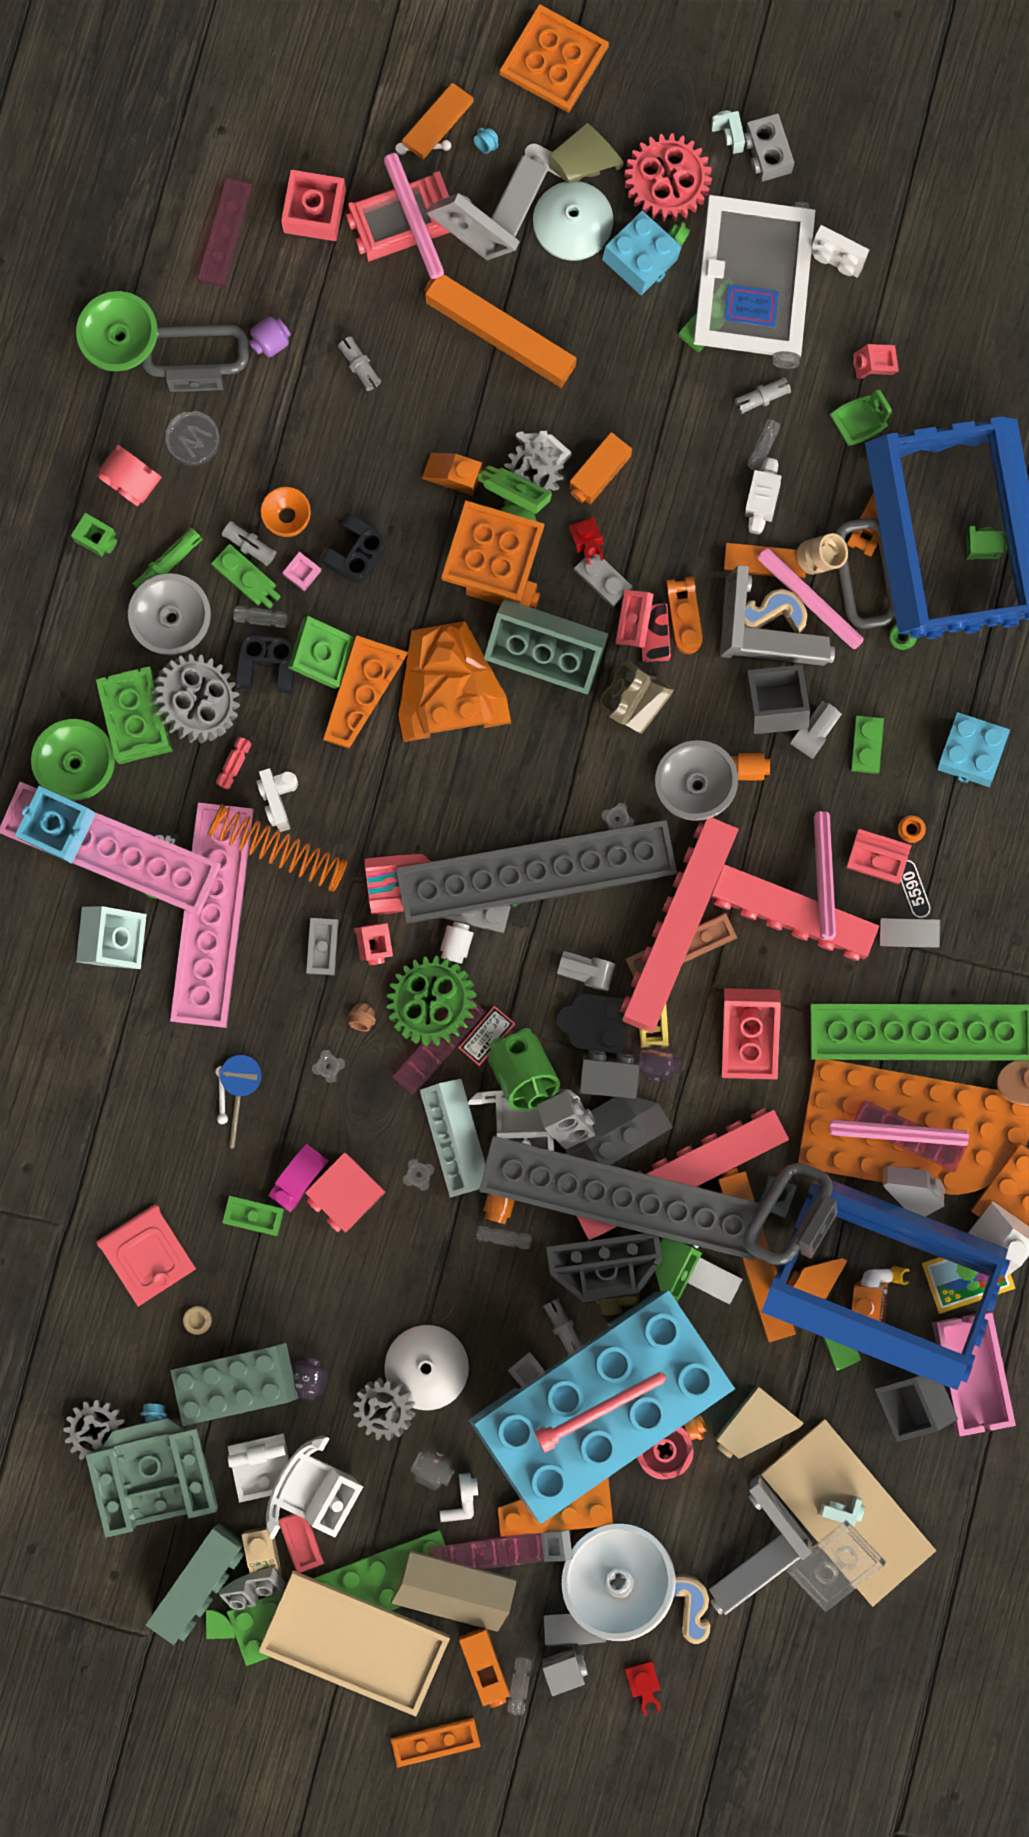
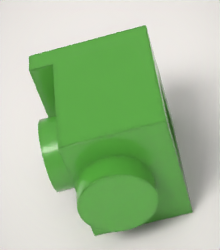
[71,513,117,557]
[965,526,1007,559]

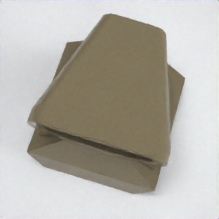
[598,660,674,734]

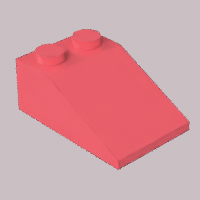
[722,988,781,1079]

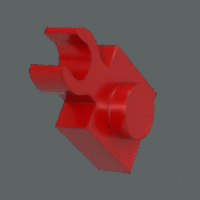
[569,518,603,565]
[625,1660,660,1715]

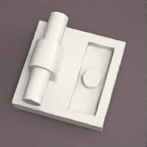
[257,768,298,832]
[228,1433,289,1503]

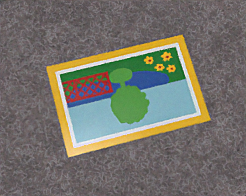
[922,1257,1016,1314]

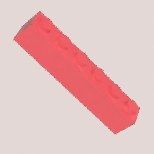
[710,864,879,961]

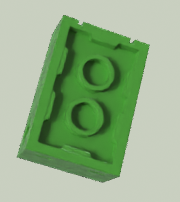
[96,666,173,764]

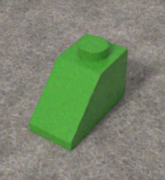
[655,1238,702,1303]

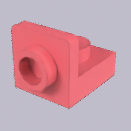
[853,344,899,379]

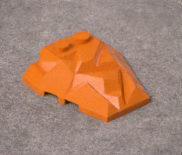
[399,621,511,742]

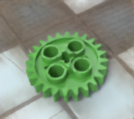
[387,956,477,1046]

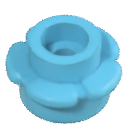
[474,128,498,154]
[140,1404,168,1422]

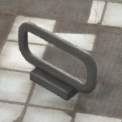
[142,325,249,392]
[835,518,896,629]
[743,1163,838,1265]

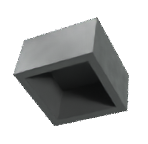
[747,665,810,734]
[580,1050,640,1099]
[875,1373,958,1442]

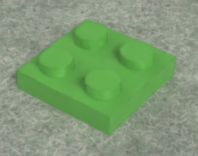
[288,616,355,689]

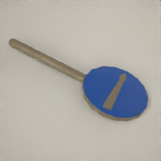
[220,1055,261,1149]

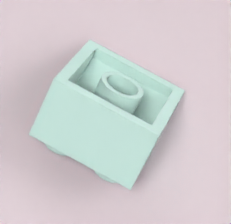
[76,906,146,969]

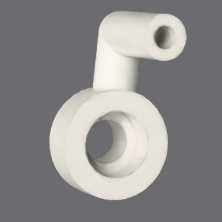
[440,1473,478,1522]

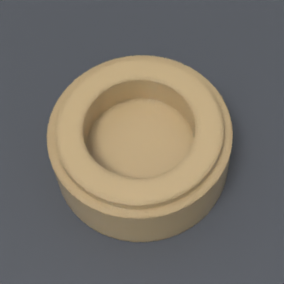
[183,1306,212,1335]

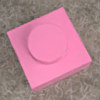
[282,552,321,592]

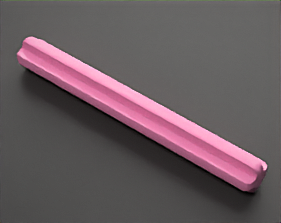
[384,153,444,279]
[758,548,864,649]
[814,811,836,940]
[829,1120,969,1146]

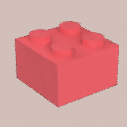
[281,170,346,241]

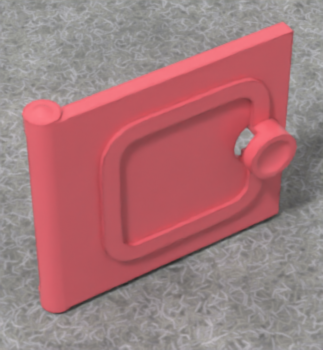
[96,1203,196,1306]

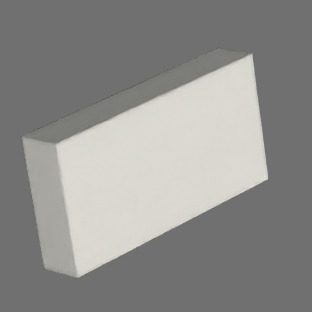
[688,1258,742,1304]

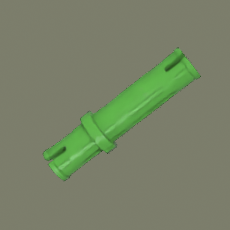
[132,527,202,590]

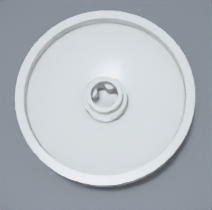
[562,1524,676,1641]

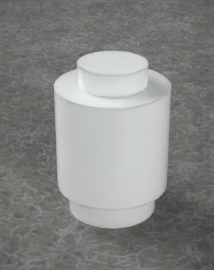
[440,922,473,964]

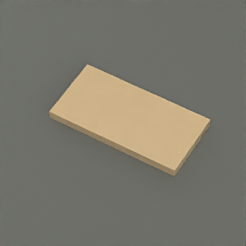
[761,1419,936,1607]
[258,1571,450,1716]

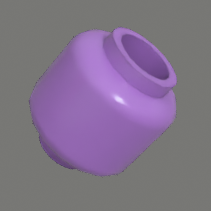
[249,316,290,357]

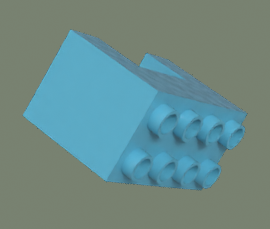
[468,1290,735,1524]

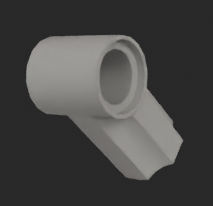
[790,701,842,759]
[557,951,616,991]

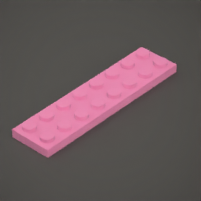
[0,782,221,915]
[170,803,254,1028]

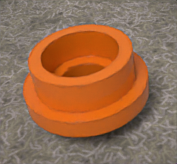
[898,815,926,843]
[684,1415,707,1440]

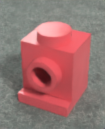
[354,923,393,965]

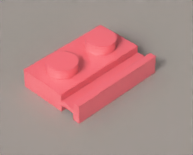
[846,829,912,885]

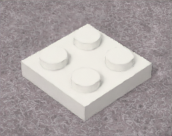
[811,225,869,278]

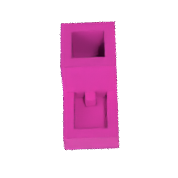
[268,1144,329,1212]

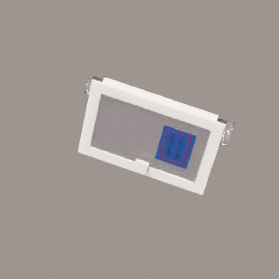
[693,195,815,369]

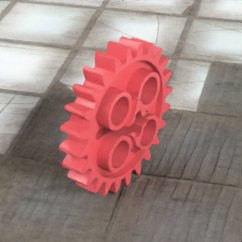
[625,133,712,222]

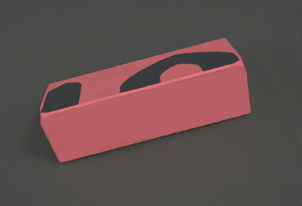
[641,603,671,662]

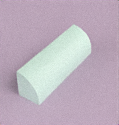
[420,1079,486,1197]

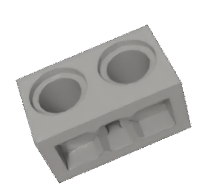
[743,114,794,182]
[537,1091,596,1149]
[542,1648,588,1696]

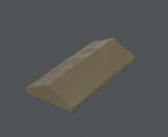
[391,1550,517,1632]

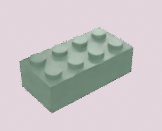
[484,599,608,695]
[170,1343,299,1426]
[146,1523,245,1645]

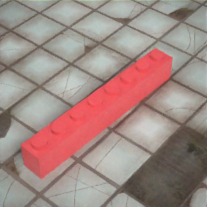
[620,818,739,1034]
[576,1108,789,1241]

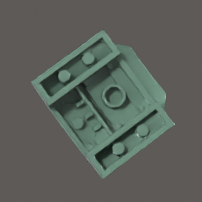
[86,1418,218,1538]

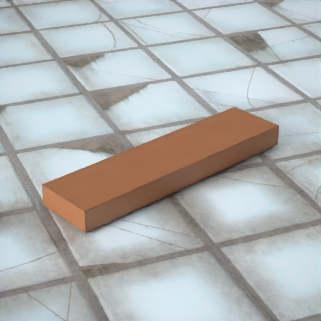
[625,913,737,977]

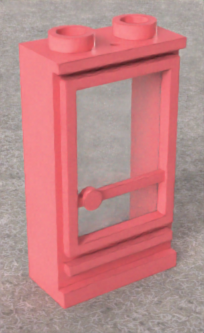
[346,171,450,262]

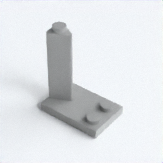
[426,155,549,260]
[720,565,835,666]
[709,1474,812,1615]

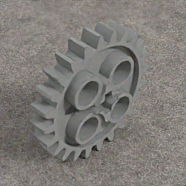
[151,654,240,743]

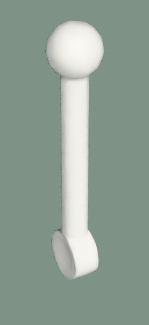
[396,140,451,155]
[216,1066,228,1124]

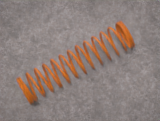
[207,804,347,892]

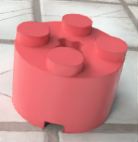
[96,444,162,507]
[637,1426,693,1480]

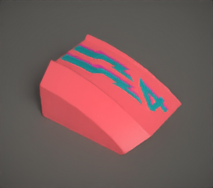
[365,854,431,916]

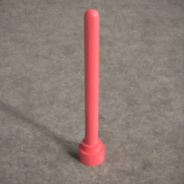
[534,1372,666,1453]

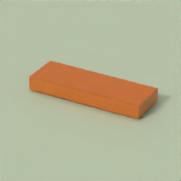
[402,83,473,160]
[723,543,806,580]
[391,1717,480,1768]

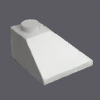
[968,1201,1029,1277]

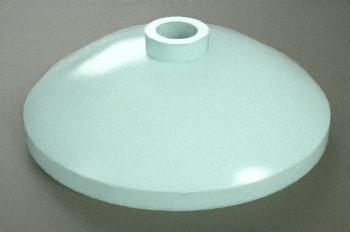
[533,181,613,260]

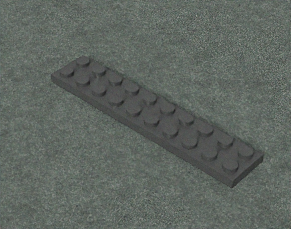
[396,820,677,924]
[479,1136,762,1260]

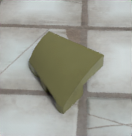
[549,123,623,183]

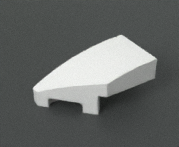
[516,431,572,465]

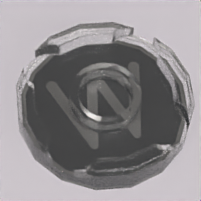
[166,411,220,466]

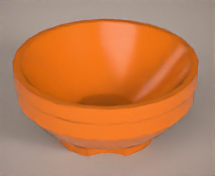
[261,487,311,537]

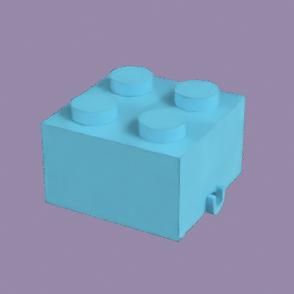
[602,211,682,295]
[937,712,1010,787]
[15,786,96,864]

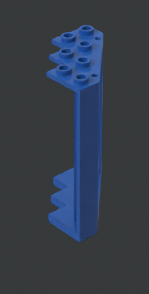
[865,417,1029,639]
[761,1180,1011,1390]

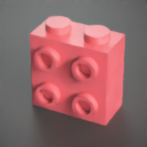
[305,1153,386,1232]

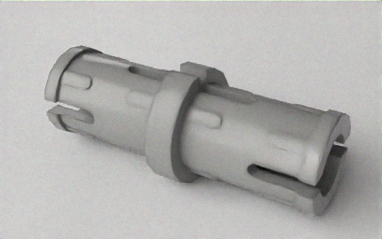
[338,336,381,391]
[734,377,791,414]
[222,521,276,566]
[543,1298,582,1355]

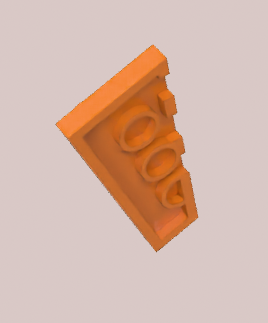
[323,635,408,748]
[498,1478,613,1537]

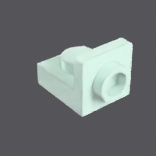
[711,110,745,154]
[819,1496,865,1527]

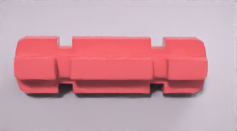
[216,737,251,789]

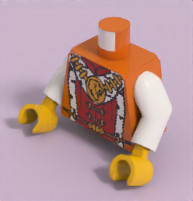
[852,1266,910,1323]

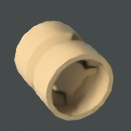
[797,533,848,575]

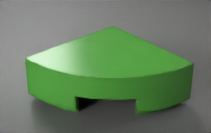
[206,1609,236,1639]

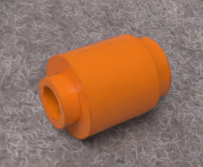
[731,753,770,780]
[483,1194,515,1224]

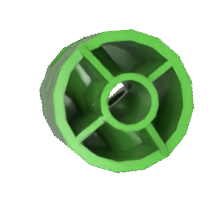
[487,1028,560,1111]

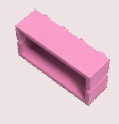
[932,1312,1016,1436]

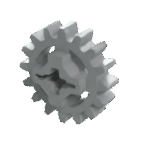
[504,442,564,496]
[353,1378,415,1441]
[64,1399,125,1460]

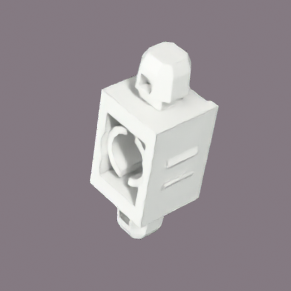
[745,458,782,534]

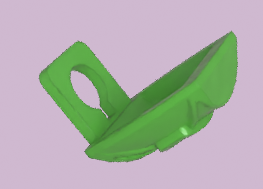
[830,389,892,446]

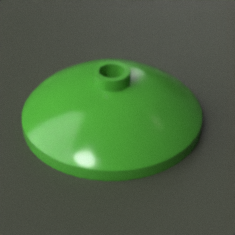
[76,291,158,371]
[31,719,115,801]

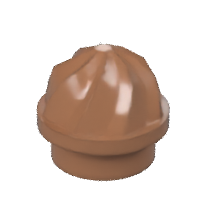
[348,1003,376,1032]

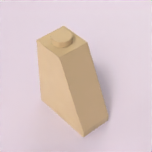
[715,1386,803,1459]

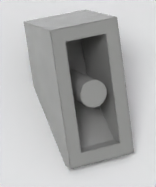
[883,1166,945,1217]

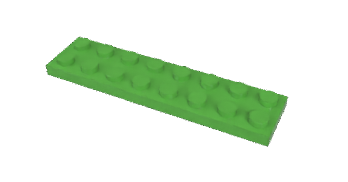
[810,1004,1029,1061]
[227,1529,451,1666]

